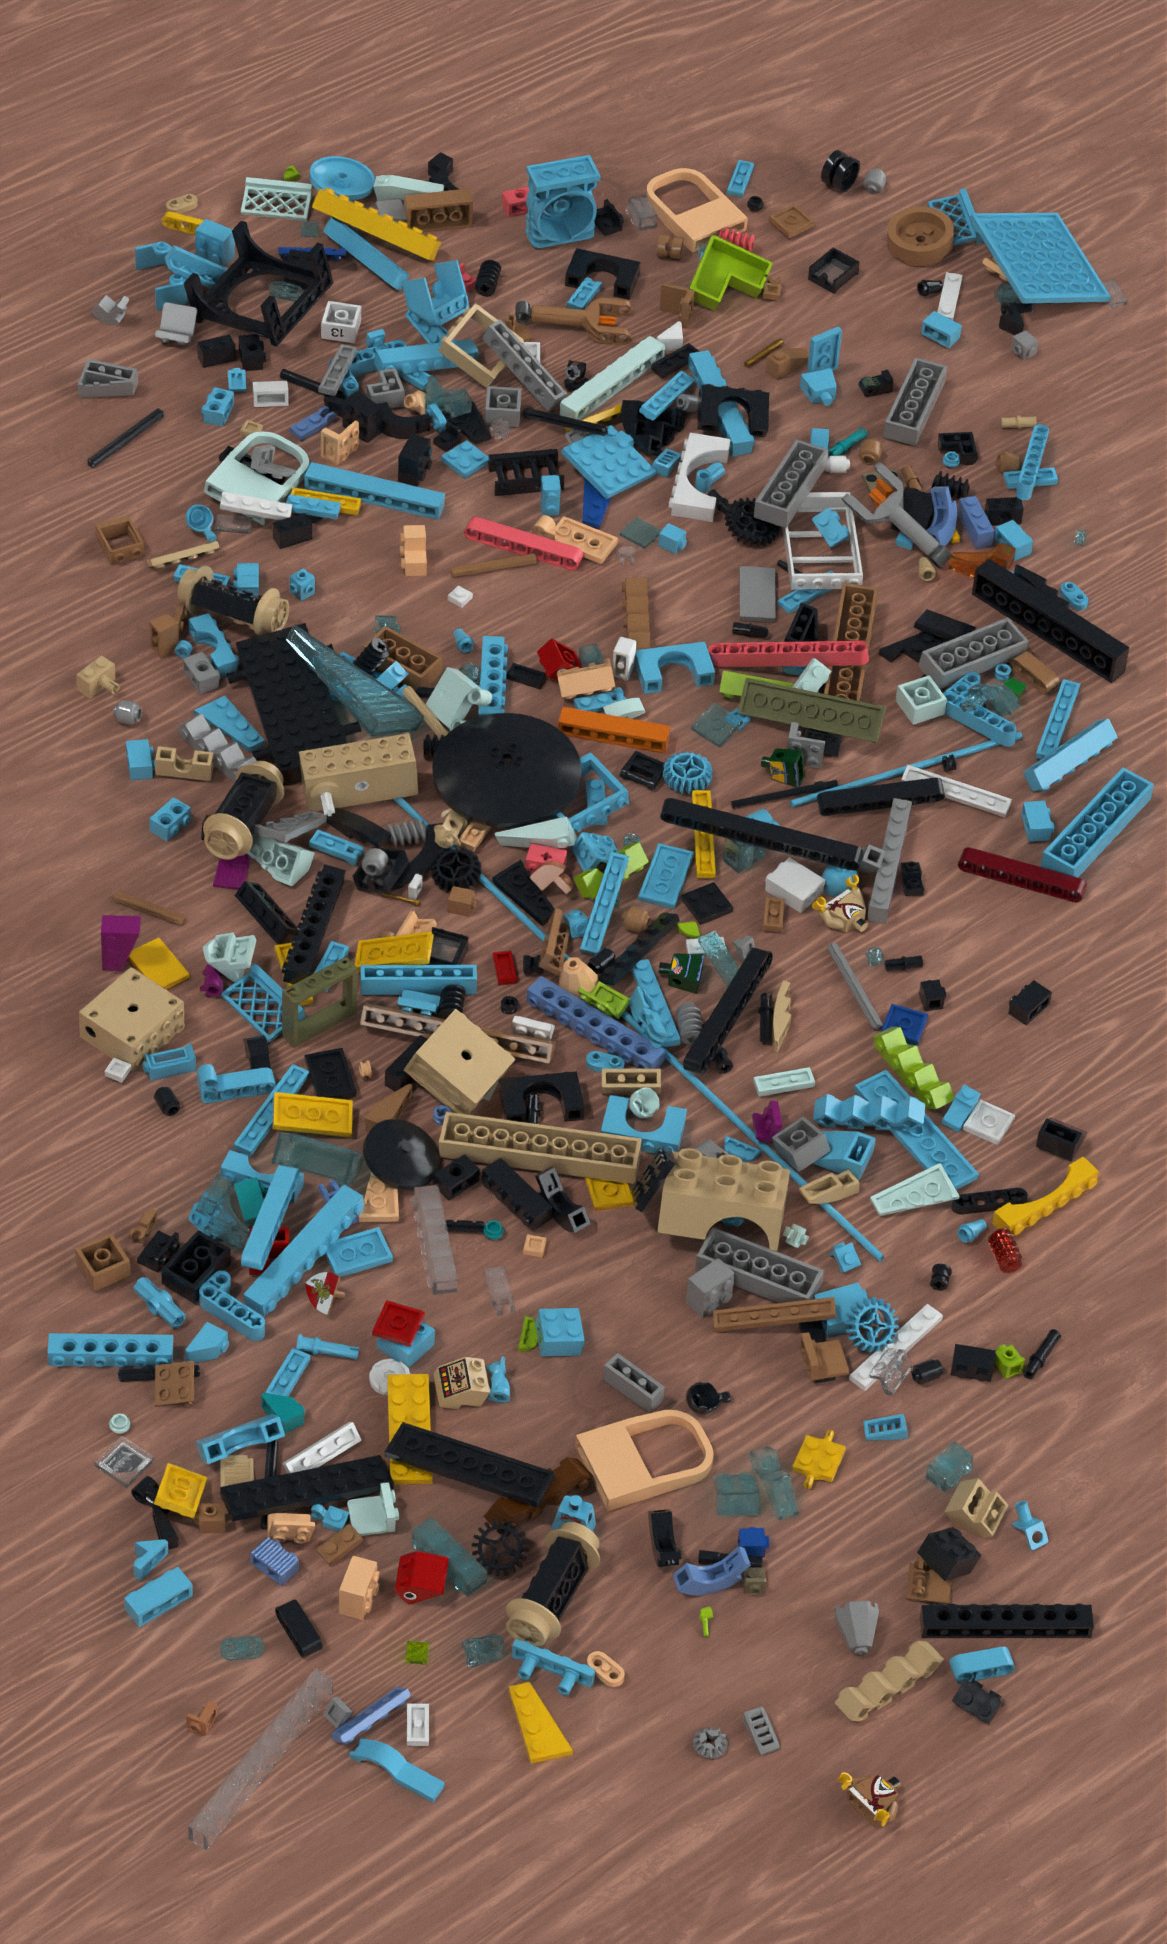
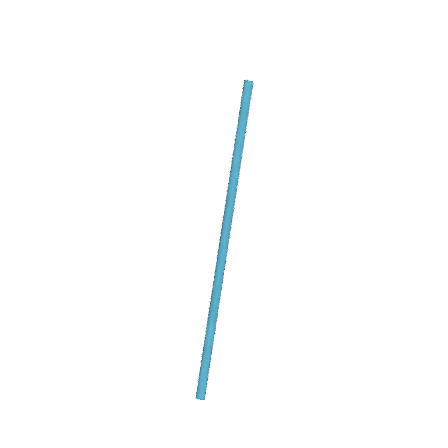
[790,732,1022,808]

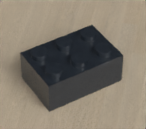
[161,1230,231,1303]

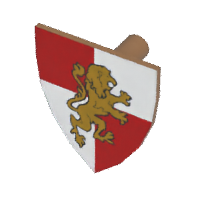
[305,1272,345,1315]

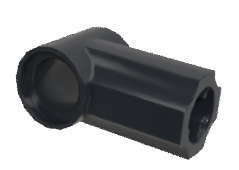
[565,360,586,380]
[131,1476,171,1514]

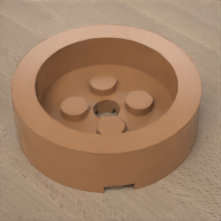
[887,206,954,266]

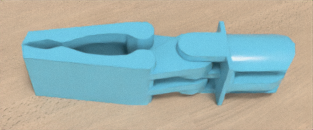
[629,986,668,1048]

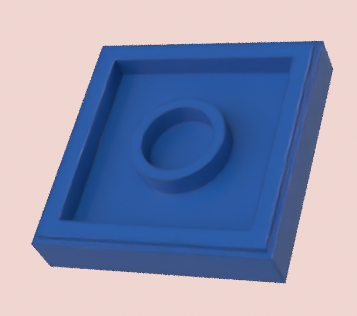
[881,1004,928,1046]

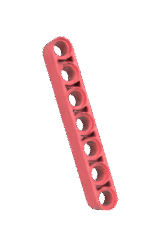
[464,517,584,570]

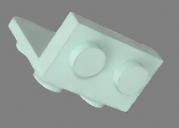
[793,658,831,693]
[347,1482,399,1536]

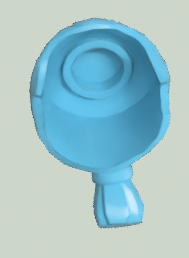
[185,505,217,542]

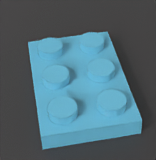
[807,327,842,373]
[325,1227,393,1277]

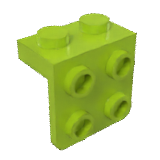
[577,981,631,1020]

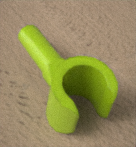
[699,1606,713,1637]

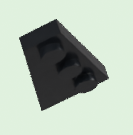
[441,401,491,445]

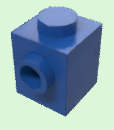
[737,1527,769,1557]

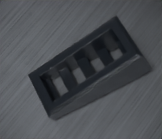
[152,1504,178,1549]

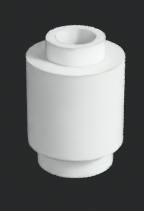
[825,456,850,473]

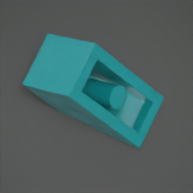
[261,1393,305,1434]

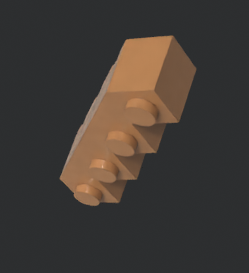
[622,578,650,650]

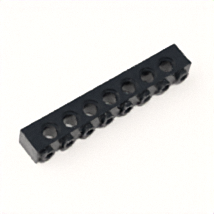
[281,864,346,984]
[920,1604,1094,1638]

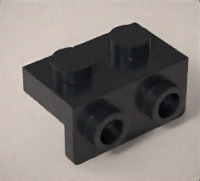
[952,1679,1005,1724]

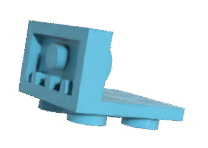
[571,832,618,872]

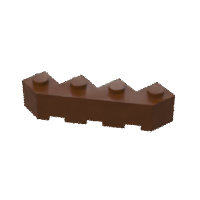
[483,1457,593,1535]

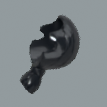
[686,1382,731,1414]

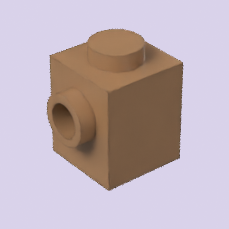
[448,886,477,917]
[195,1503,225,1533]

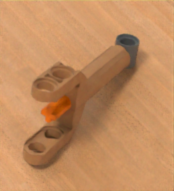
[515,298,632,345]

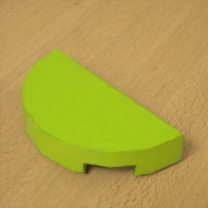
[518,1316,539,1352]

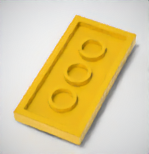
[354,931,434,973]
[272,1092,353,1138]

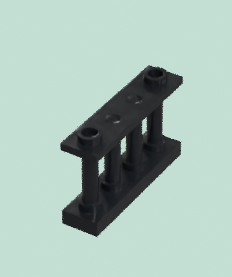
[488,449,564,496]

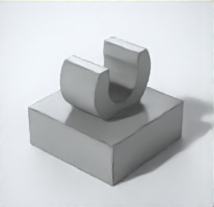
[732,935,755,962]
[323,1697,353,1729]

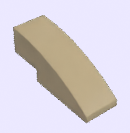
[799,1169,860,1204]

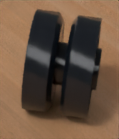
[821,150,860,193]

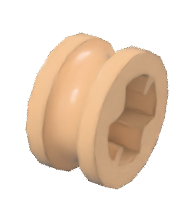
[359,1060,372,1079]

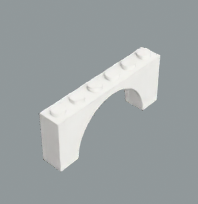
[669,433,731,522]

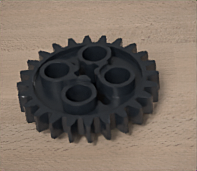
[724,497,781,547]

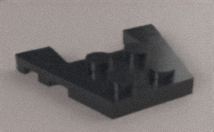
[879,632,945,678]

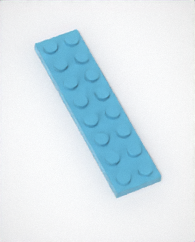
[854,1070,979,1190]

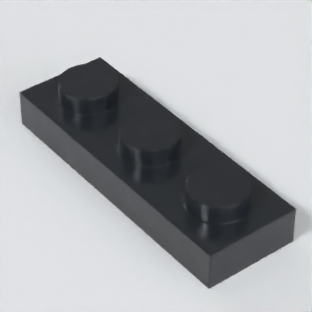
[651,343,700,378]

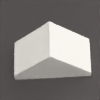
[656,321,683,351]

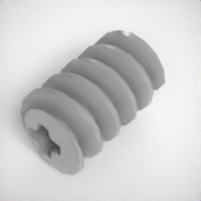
[386,819,426,847]
[676,1002,703,1045]

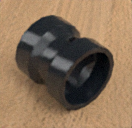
[523,955,544,974]

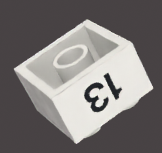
[321,301,361,343]

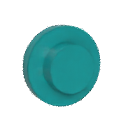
[483,1220,504,1240]

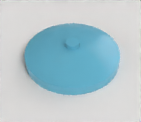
[309,156,375,201]

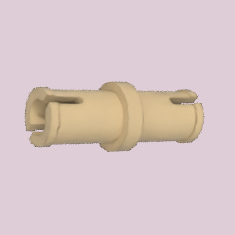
[1001,415,1037,429]

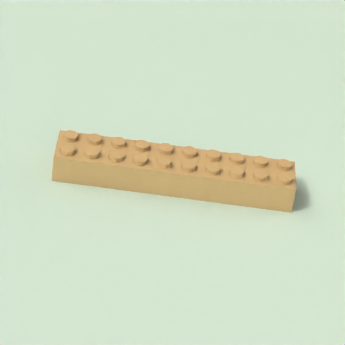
[439,1112,642,1184]

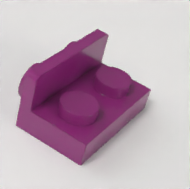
[752,1100,782,1144]

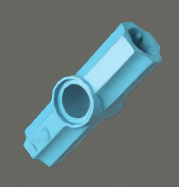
[133,1277,186,1328]

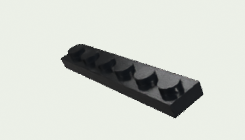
[598,912,680,986]

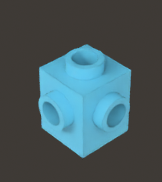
[289,568,315,601]

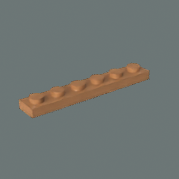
[713,1297,837,1332]

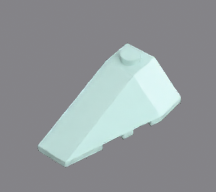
[374,175,444,201]
[495,817,577,848]

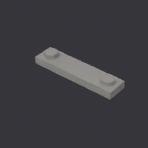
[318,344,357,396]

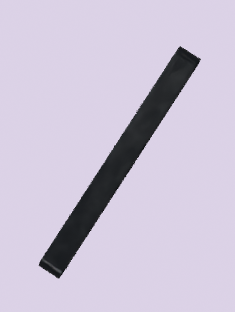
[660,798,863,871]

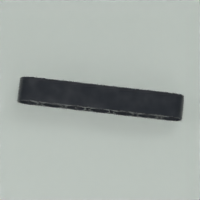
[817,777,945,816]

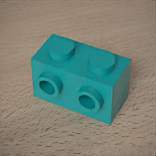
[234,1177,266,1226]

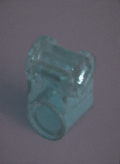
[461,1634,504,1667]

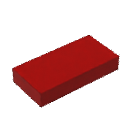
[492,951,517,986]

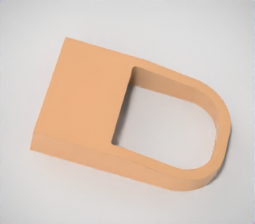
[646,168,748,253]
[575,1410,713,1512]

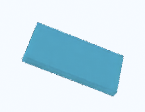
[638,843,694,909]

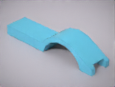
[349,1738,445,1803]

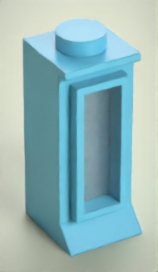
[142,1042,196,1081]

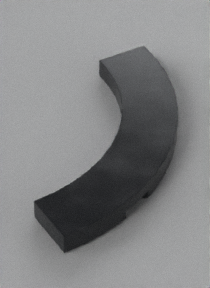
[378,823,444,891]

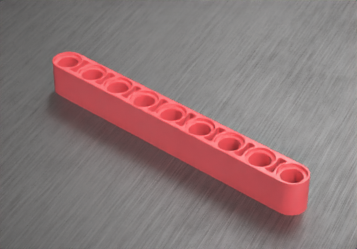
[708,641,869,667]

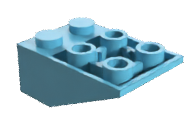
[812,1131,876,1181]

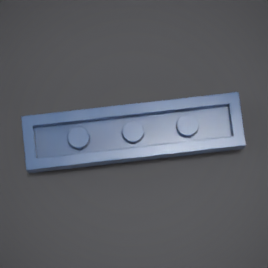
[330,1686,411,1744]

